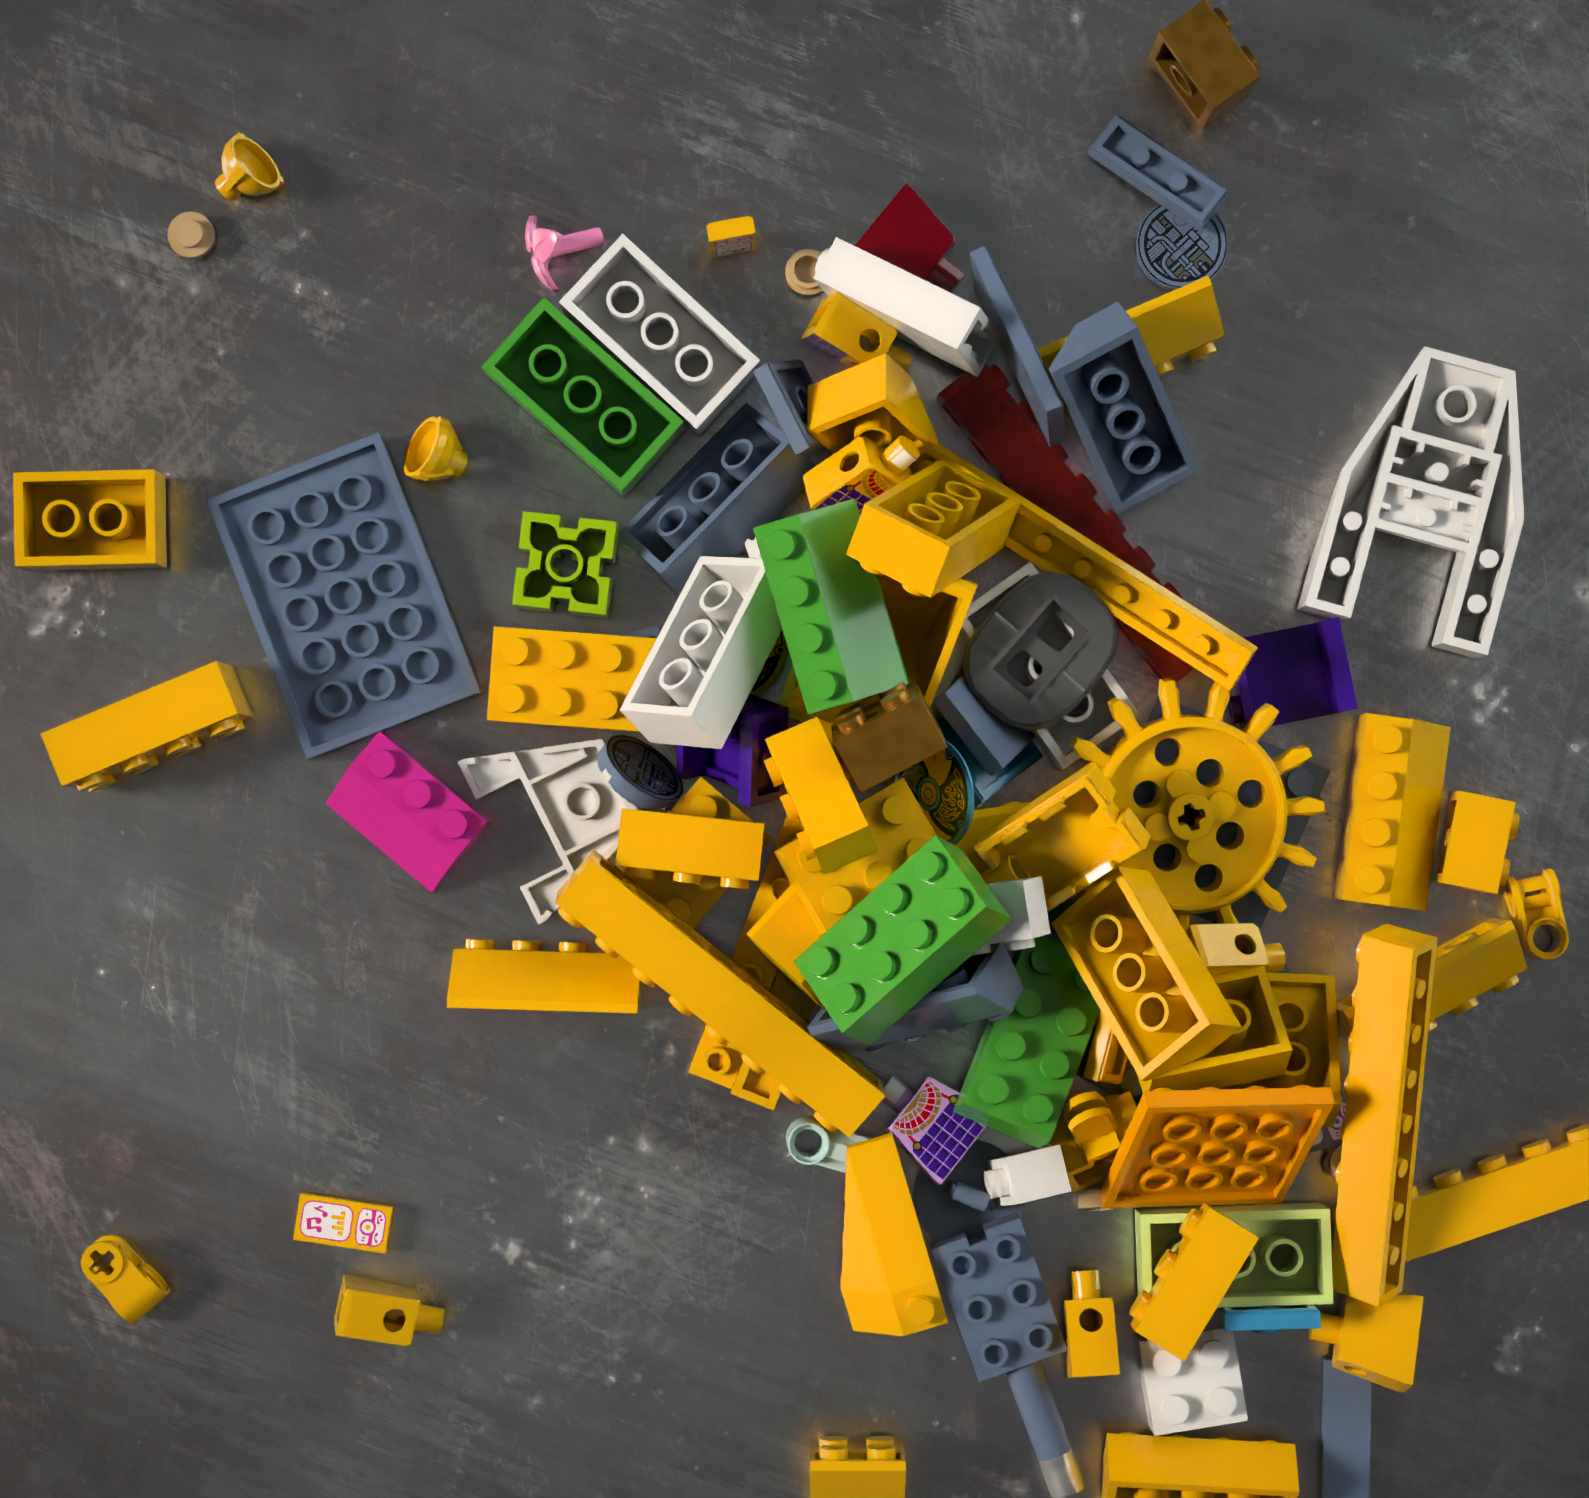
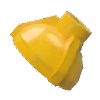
[215,132,284,201]
[403,415,468,482]

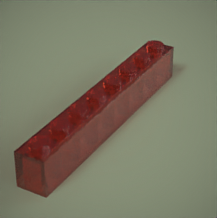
[936,363,1194,683]

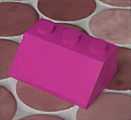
[326,731,492,893]

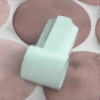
[786,1116,872,1173]

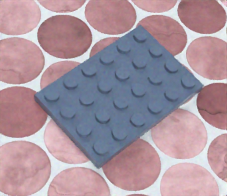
[206,432,482,760]

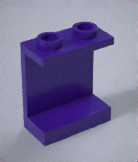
[1228,617,1358,730]

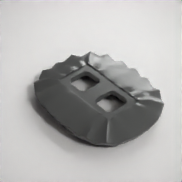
[962,571,1119,731]

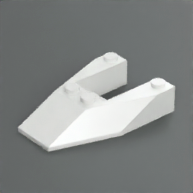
[1297,346,1524,659]

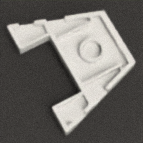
[457,739,638,925]

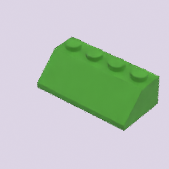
[753,499,910,715]

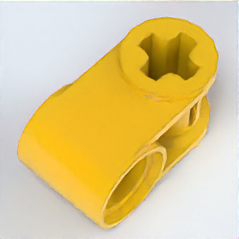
[1503,868,1569,960]
[81,1234,170,1325]

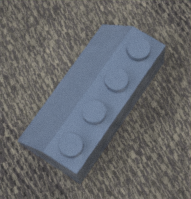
[1049,301,1200,515]
[619,402,816,595]
[807,943,1024,1053]

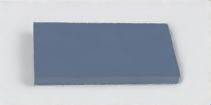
[969,246,1066,447]

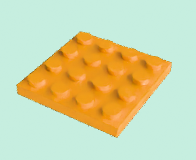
[1100,1085,1335,1208]

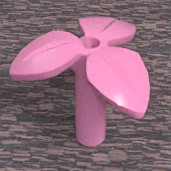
[525,215,604,293]

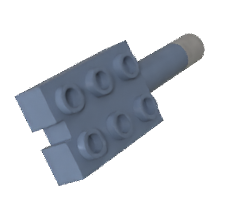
[929,1212,1085,1498]

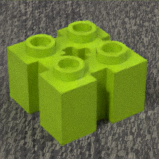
[512,511,620,619]

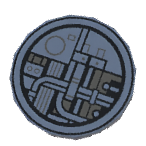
[1135,205,1229,291]
[597,734,684,812]

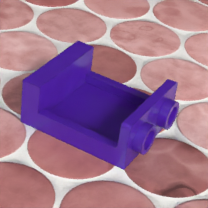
[677,694,789,807]

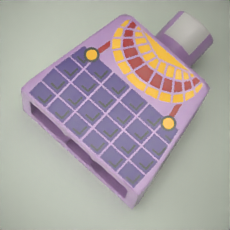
[882,1074,986,1185]

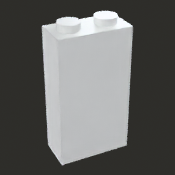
[813,237,1001,377]

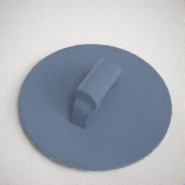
[913,1140,1025,1241]

